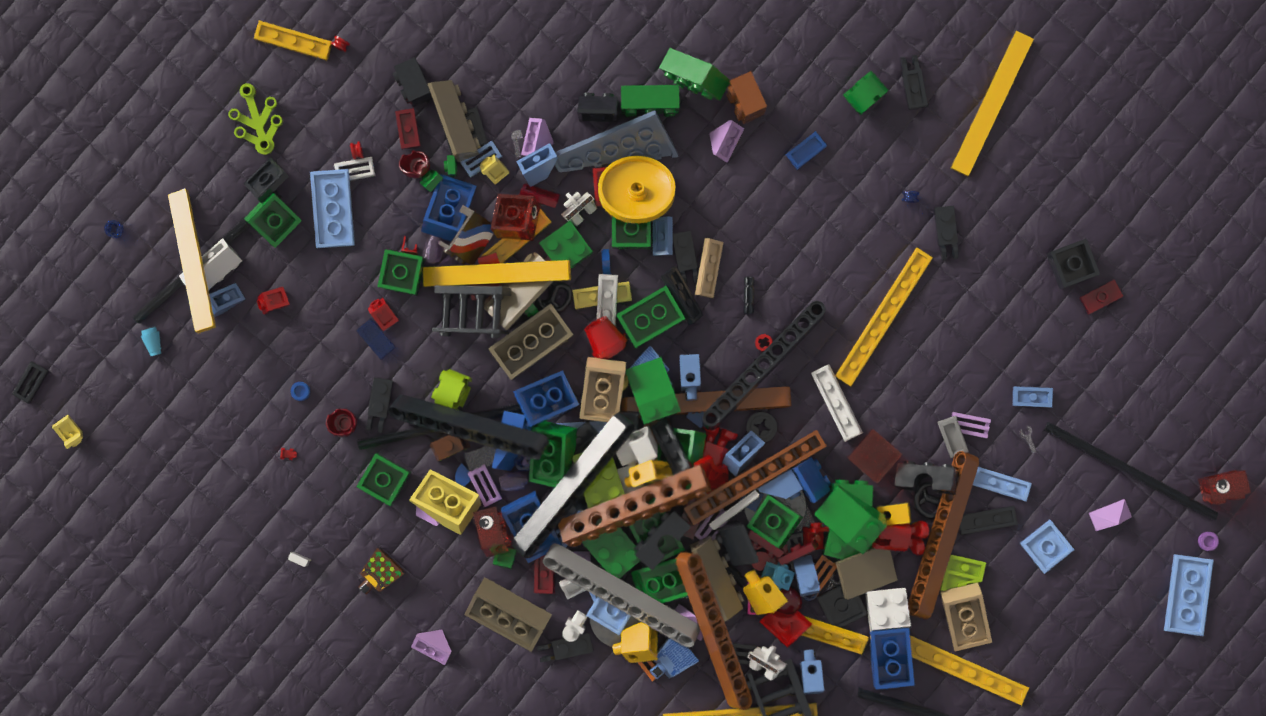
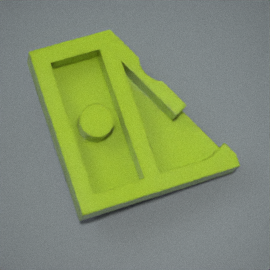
[940,555,986,591]

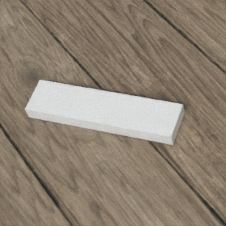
[811,364,863,442]

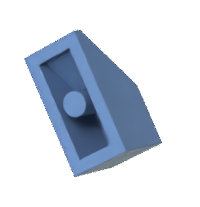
[516,143,558,187]
[209,283,245,317]
[722,431,765,476]
[757,469,803,500]
[792,555,820,597]

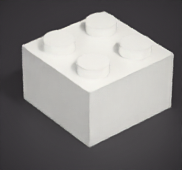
[865,588,911,631]

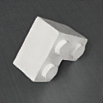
[616,426,658,466]

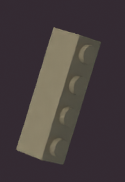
[428,80,481,162]
[484,252,553,330]
[488,304,574,380]
[689,536,744,622]
[464,577,552,652]

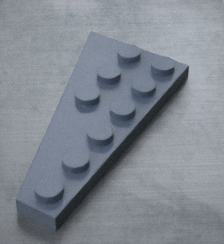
[555,110,679,172]

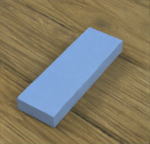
[973,467,1032,502]

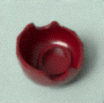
[399,150,430,179]
[326,409,357,438]
[777,586,803,614]

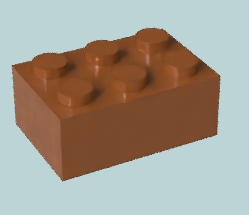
[726,71,767,124]

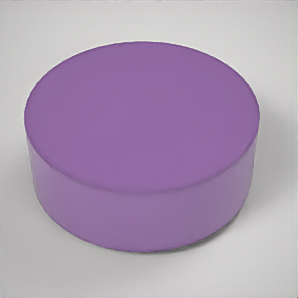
[1198,532,1219,551]

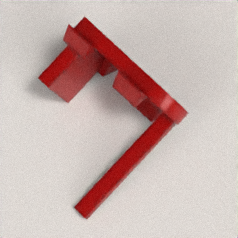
[401,236,418,255]
[280,448,297,460]

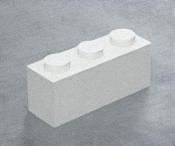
[179,238,242,291]

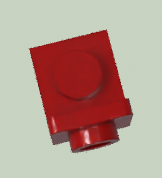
[257,287,290,314]
[368,298,399,331]
[803,522,829,550]

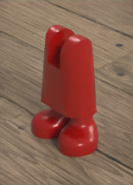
[703,423,738,466]
[872,520,929,555]

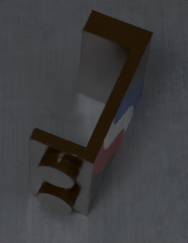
[438,205,497,265]

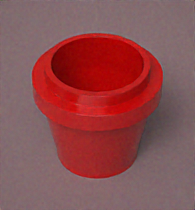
[584,316,628,359]

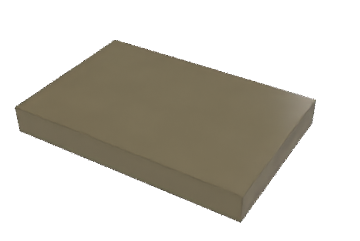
[836,548,897,600]

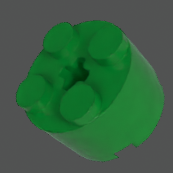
[843,71,889,115]

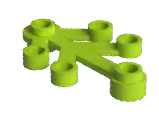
[228,83,283,155]

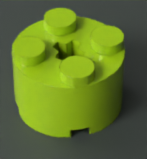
[432,369,472,411]

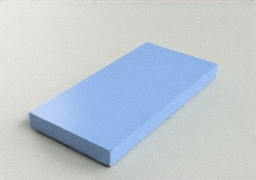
[310,169,355,248]
[1164,554,1214,636]

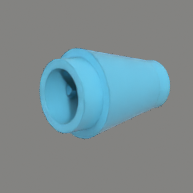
[141,327,161,356]

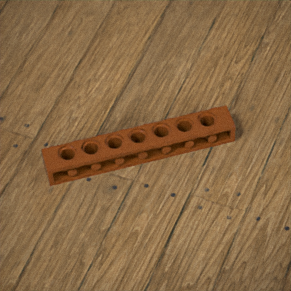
[683,430,826,526]
[558,465,712,547]

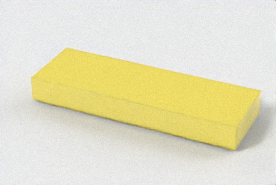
[572,282,632,309]

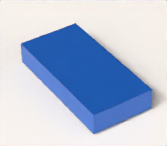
[785,131,827,170]

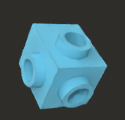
[761,562,795,590]

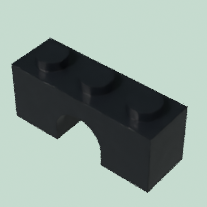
[895,461,959,495]
[634,509,691,571]

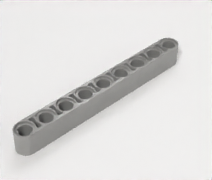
[543,544,700,647]

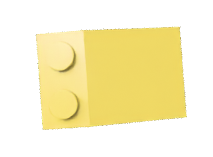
[410,469,481,535]

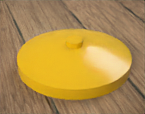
[598,156,675,223]

